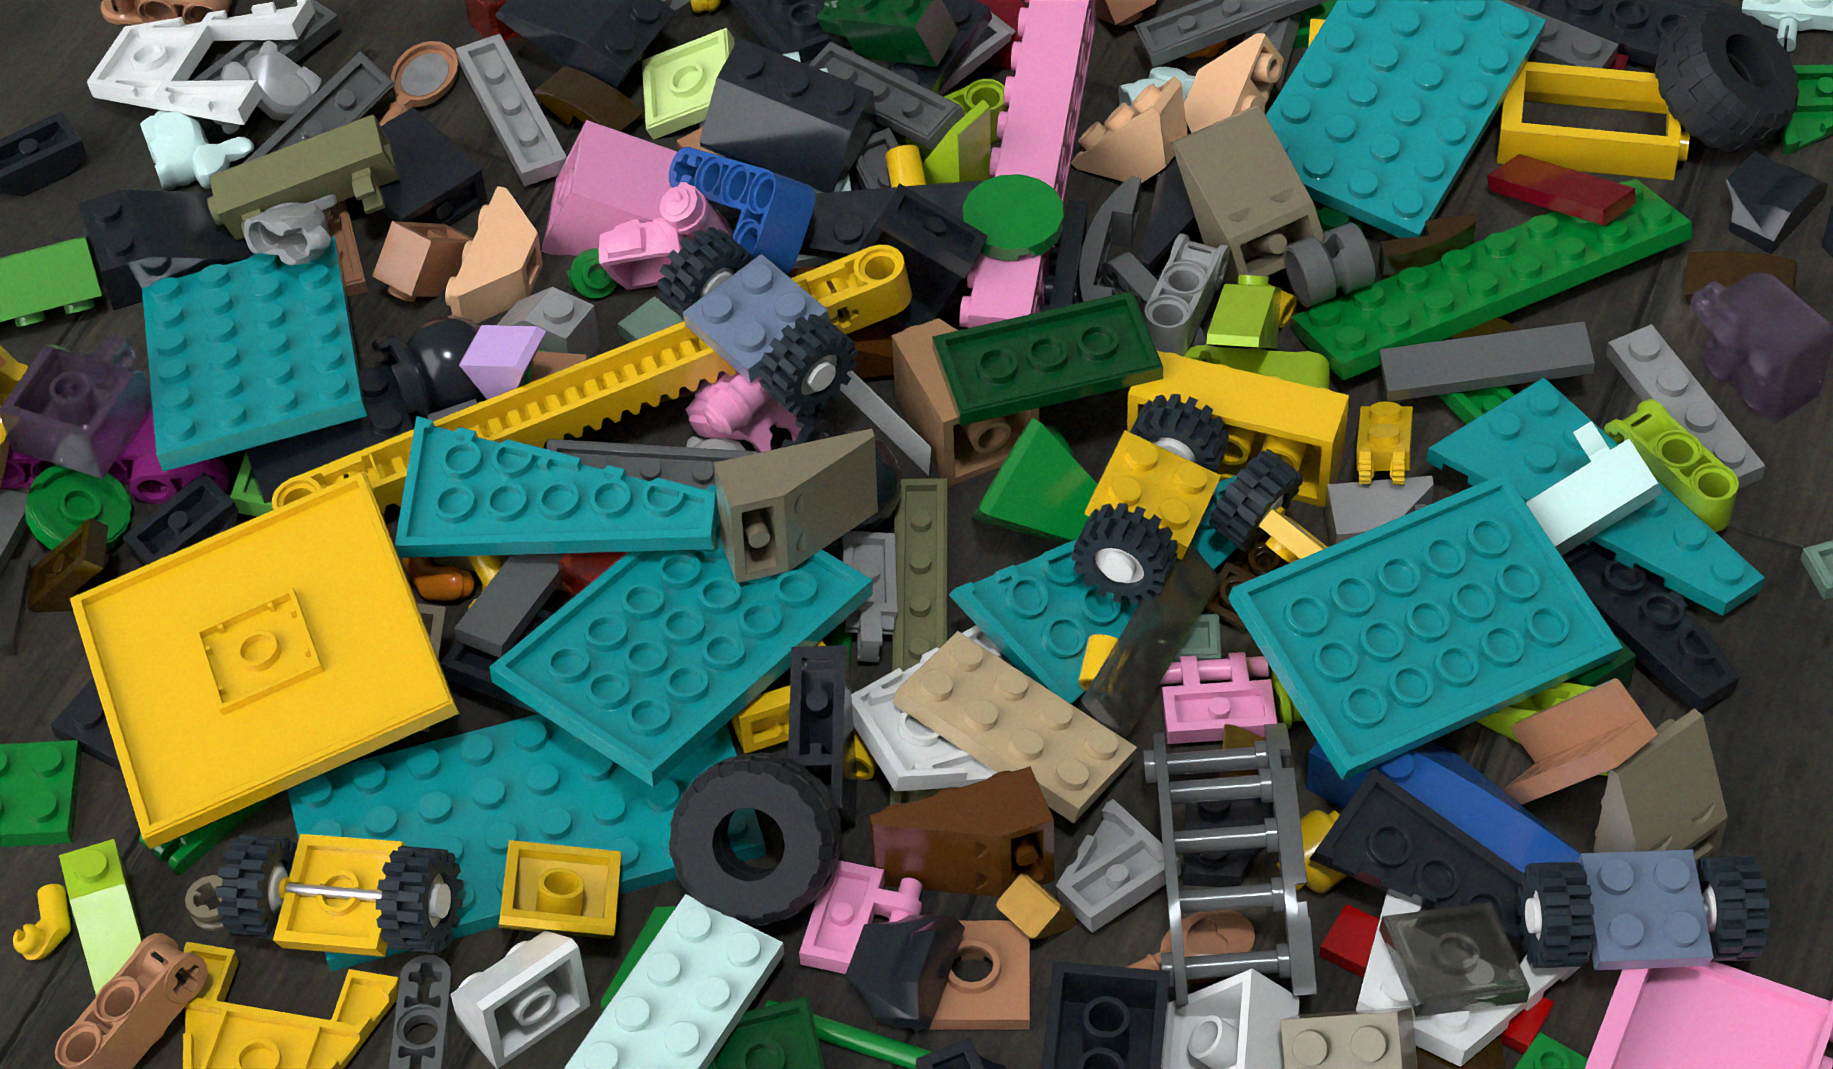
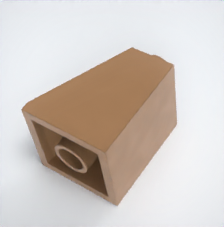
[891,318,1039,487]

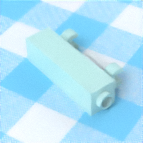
[1526,421,1663,556]

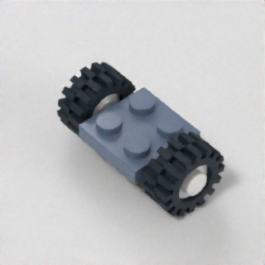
[657,227,858,416]
[1517,849,1770,970]

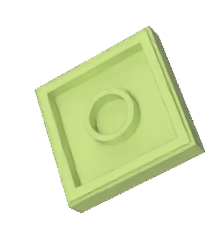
[642,28,735,139]

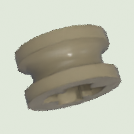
[185,875,225,931]

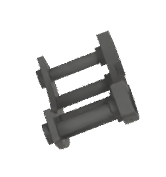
[1143,723,1317,1005]

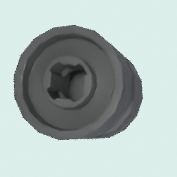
[1283,222,1376,308]

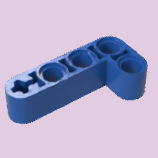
[669,147,815,274]

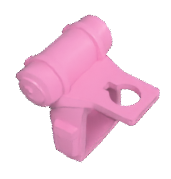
[599,182,734,290]
[686,370,802,453]

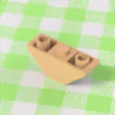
[1184,33,1284,133]
[1071,77,1188,183]
[445,186,543,323]

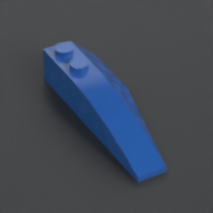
[1306,741,1581,873]

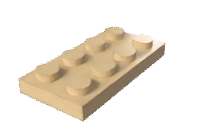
[893,631,1137,823]

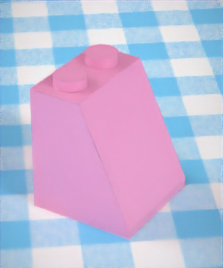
[541,120,677,256]

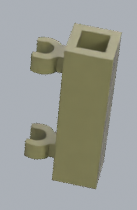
[207,114,400,254]

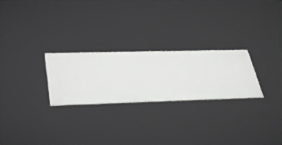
[840,371,931,476]

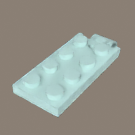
[564,894,784,1069]

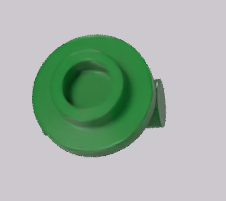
[565,248,618,298]

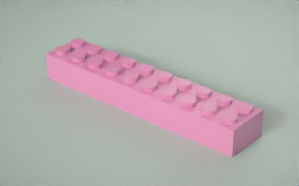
[960,0,1096,328]

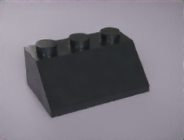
[700,38,877,193]

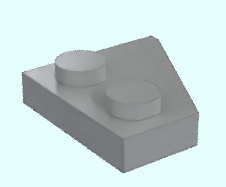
[1056,799,1181,933]

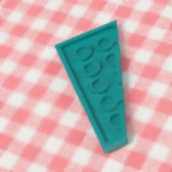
[1426,378,1765,616]
[395,416,718,558]
[949,475,1238,704]

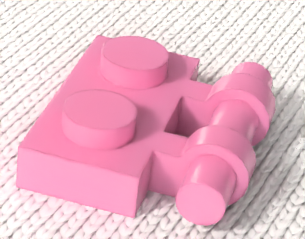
[1158,652,1277,744]
[799,860,923,974]

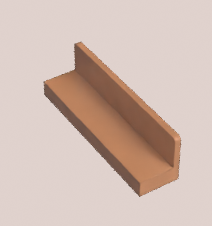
[1503,678,1658,805]

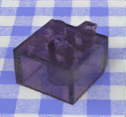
[1690,272,1833,424]
[0,333,152,479]

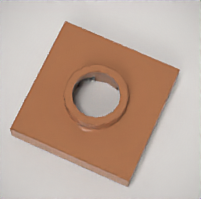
[915,920,1030,1030]

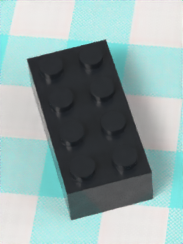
[1041,961,1170,1069]

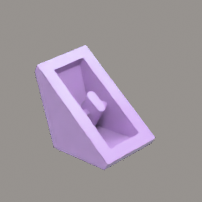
[459,325,546,400]

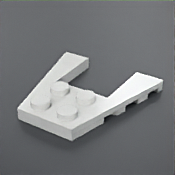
[87,0,315,125]
[851,625,1014,791]
[1356,893,1591,1067]

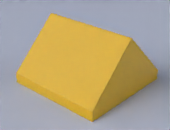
[499,840,621,939]

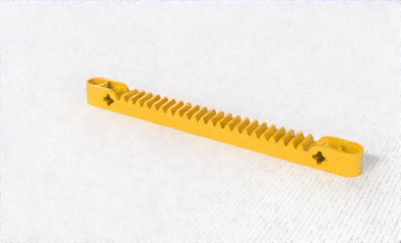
[272,245,912,514]

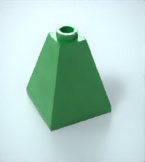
[972,418,1098,544]

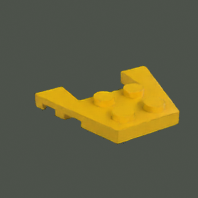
[183,942,399,1069]

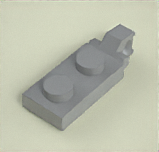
[840,531,898,662]

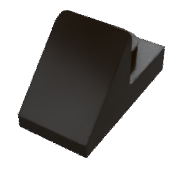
[27,518,115,613]

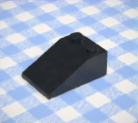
[495,0,676,91]
[78,189,253,311]
[244,365,414,503]

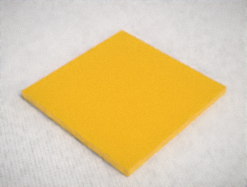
[70,471,459,849]

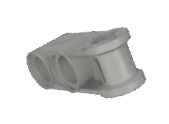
[1144,233,1230,357]

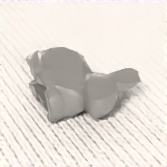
[213,40,323,134]
[244,194,338,265]

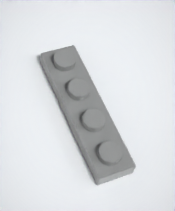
[456,34,567,187]
[1606,324,1765,489]

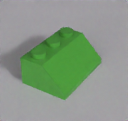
[0,236,103,327]

